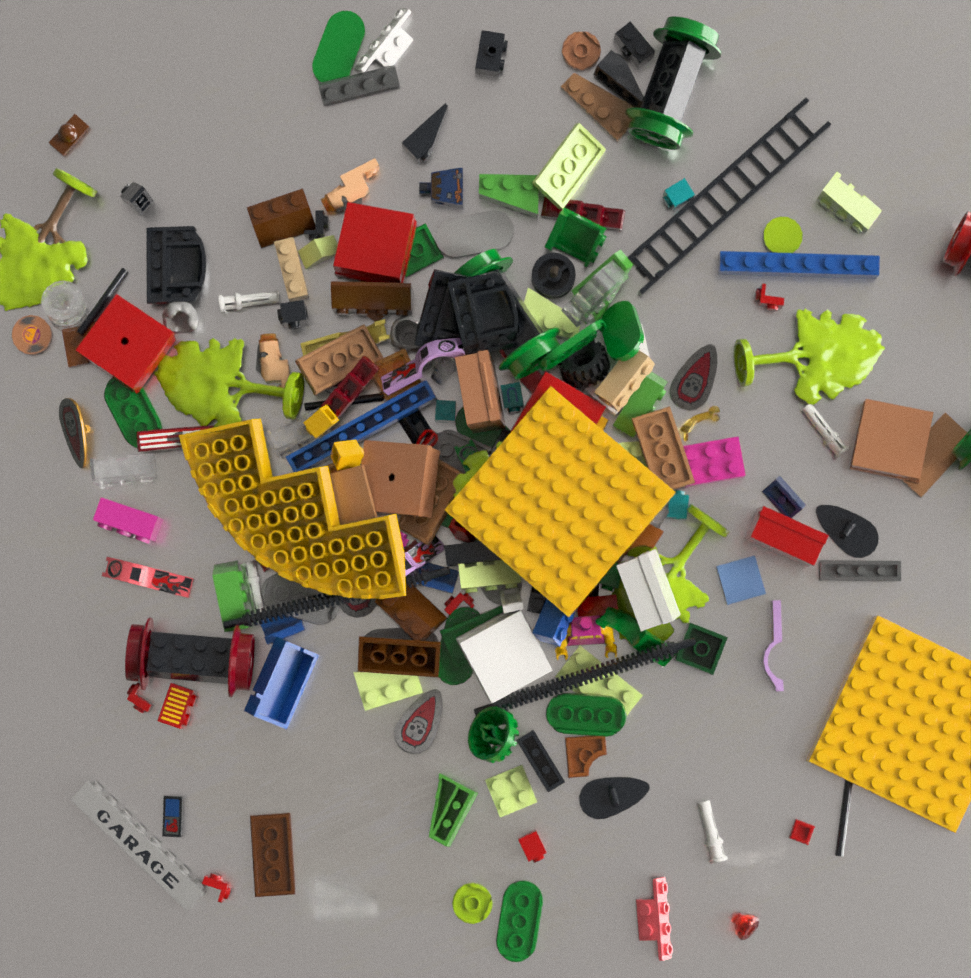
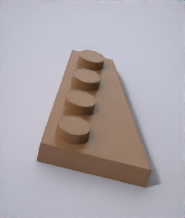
[560,73,634,142]

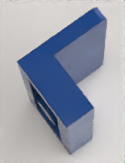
[417,562,459,594]
[261,615,306,645]

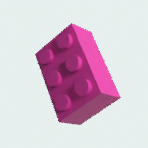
[683,436,746,488]
[93,497,163,544]

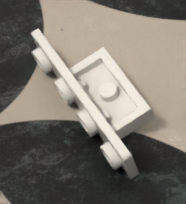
[354,8,413,73]

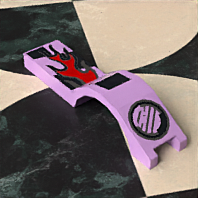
[381,338,465,395]
[404,535,445,577]
[761,600,784,691]

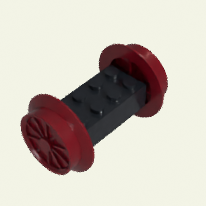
[125,617,255,698]

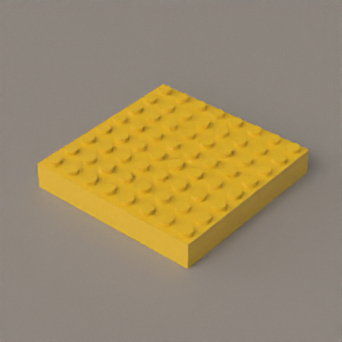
[445,386,676,617]
[806,615,971,833]

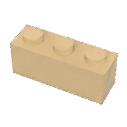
[274,237,309,302]
[594,350,655,412]

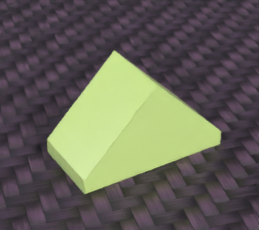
[298,235,338,269]

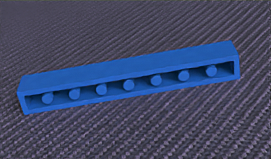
[718,251,880,279]
[286,380,438,472]

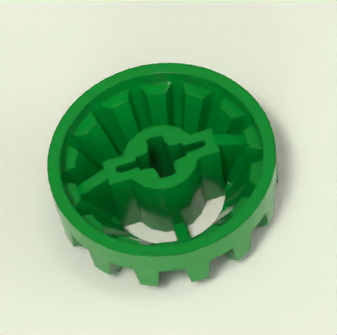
[468,707,519,763]

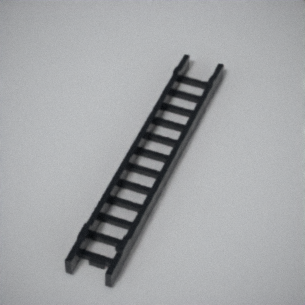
[627,97,832,297]

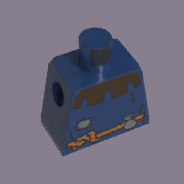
[419,168,463,209]

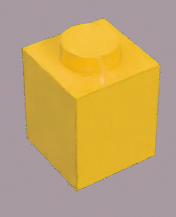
[303,405,339,438]
[330,439,364,471]

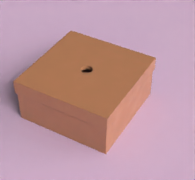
[455,350,506,433]
[850,399,934,484]
[361,440,440,518]

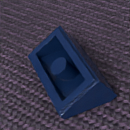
[762,476,806,518]

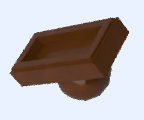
[48,114,90,156]

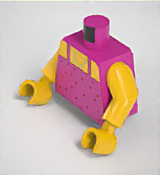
[555,616,617,660]

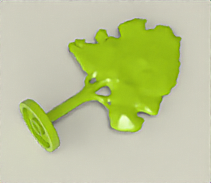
[733,308,885,405]
[154,338,304,427]
[612,504,730,645]

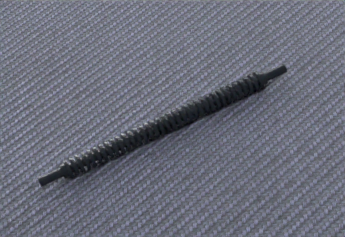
[223,567,451,629]
[474,637,696,716]

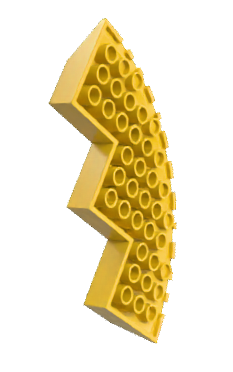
[179,418,406,599]

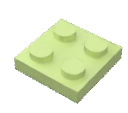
[485,765,537,817]

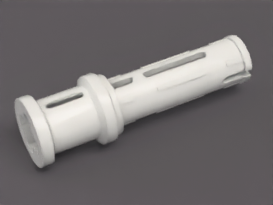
[219,290,280,313]
[801,404,850,459]
[239,560,264,613]
[697,801,728,864]

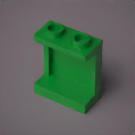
[544,207,607,268]

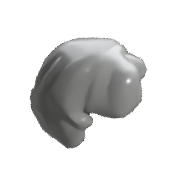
[162,302,198,332]
[390,316,421,352]

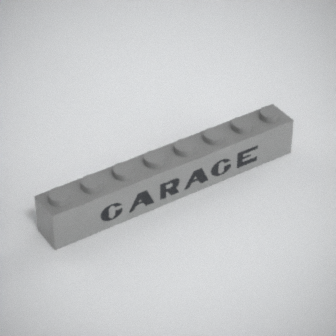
[70,781,206,911]

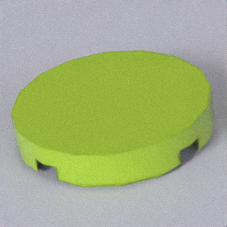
[763,216,803,253]
[452,883,493,924]

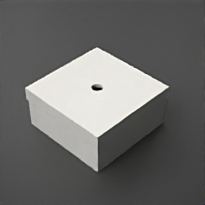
[617,549,681,631]
[456,610,553,703]

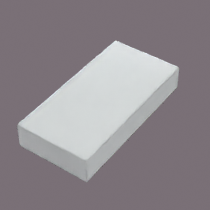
[499,588,524,613]

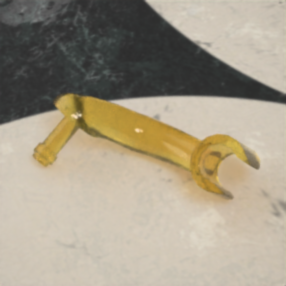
[680,406,720,441]

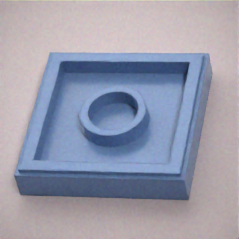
[716,555,766,605]

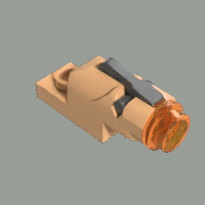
[320,158,380,213]
[256,333,290,398]

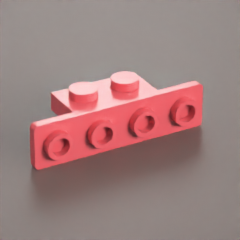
[636,877,673,961]

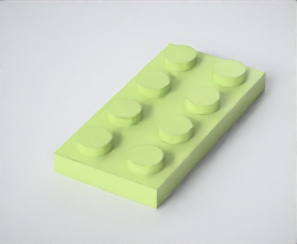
[532,123,606,209]
[555,646,643,715]

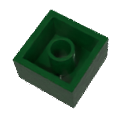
[674,623,728,675]

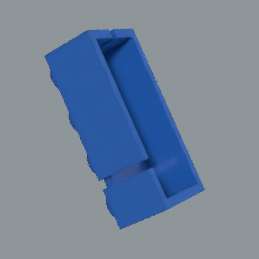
[244,637,319,729]

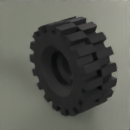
[558,340,611,389]

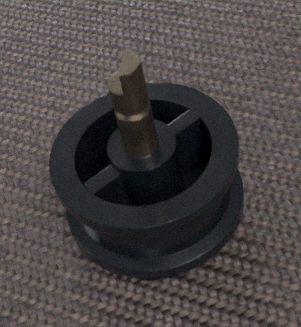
[531,253,576,299]

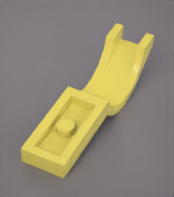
[300,319,391,356]

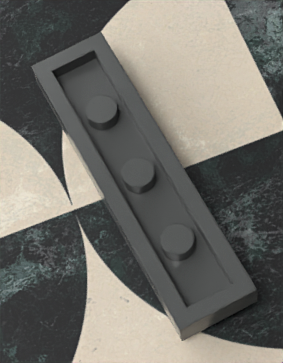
[318,65,400,104]
[820,560,901,581]

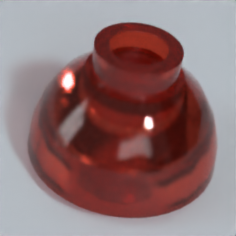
[732,913,760,940]

